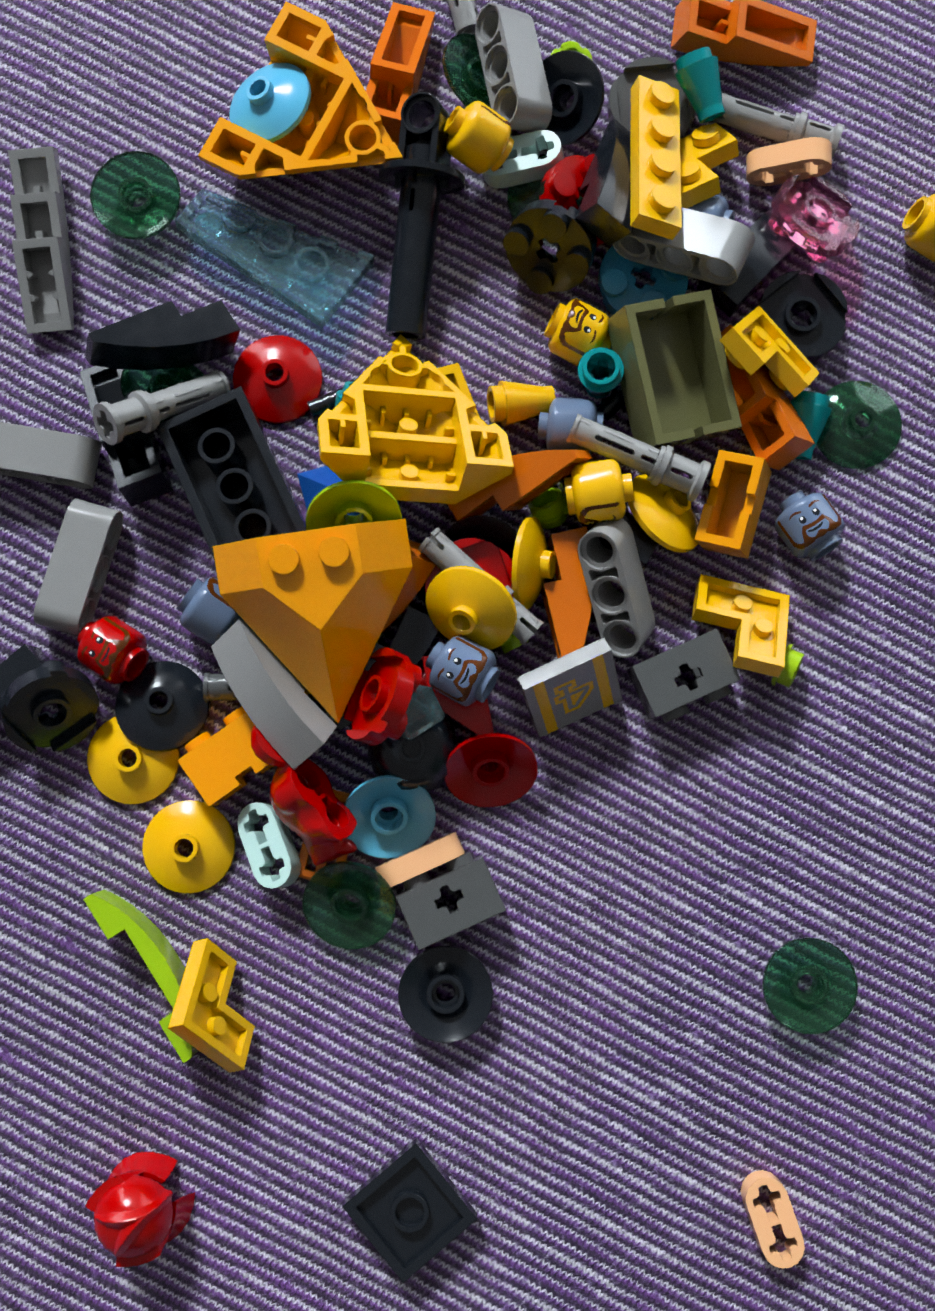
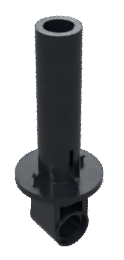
[379,91,465,340]

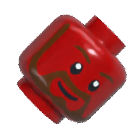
[77,616,149,685]

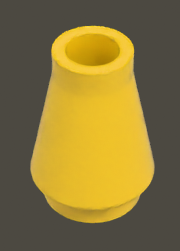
[487,381,556,426]

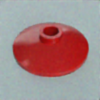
[233,335,323,424]
[445,733,538,807]

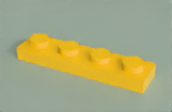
[630,75,682,240]

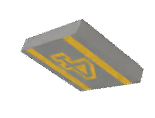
[517,638,622,738]

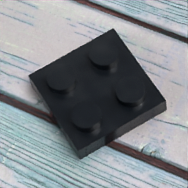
[342,1138,477,1283]

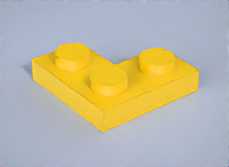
[680,123,739,208]
[719,305,819,397]
[691,574,790,678]
[168,938,255,1073]

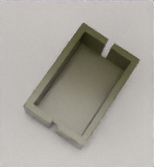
[607,289,742,448]

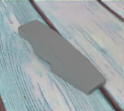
[8,146,74,334]

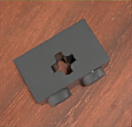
[626,628,741,723]
[396,851,506,950]

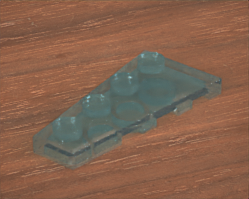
[175,188,374,329]

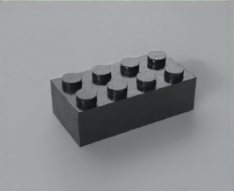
[157,386,306,560]

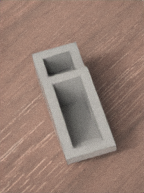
[211,618,337,770]

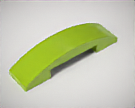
[83,889,199,1063]

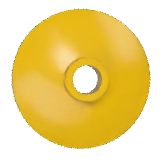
[628,474,699,553]
[512,516,556,609]
[426,566,517,650]
[87,716,180,804]
[142,800,235,893]

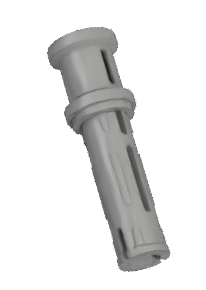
[712,93,845,158]
[92,370,230,445]
[566,414,711,502]

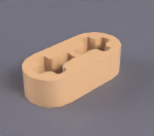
[746,137,832,186]
[375,832,465,889]
[740,1170,805,1269]

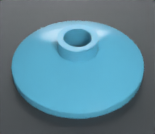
[229,63,311,143]
[344,775,436,859]

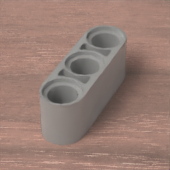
[475,2,552,133]
[613,207,755,286]
[0,422,102,489]
[34,498,123,637]
[578,519,655,658]

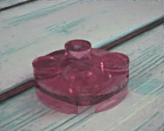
[768,175,860,263]

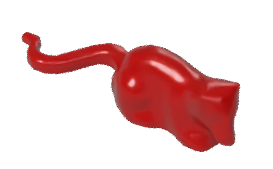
[251,724,357,866]

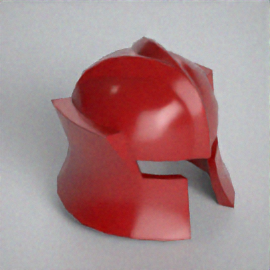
[85,1152,195,1267]

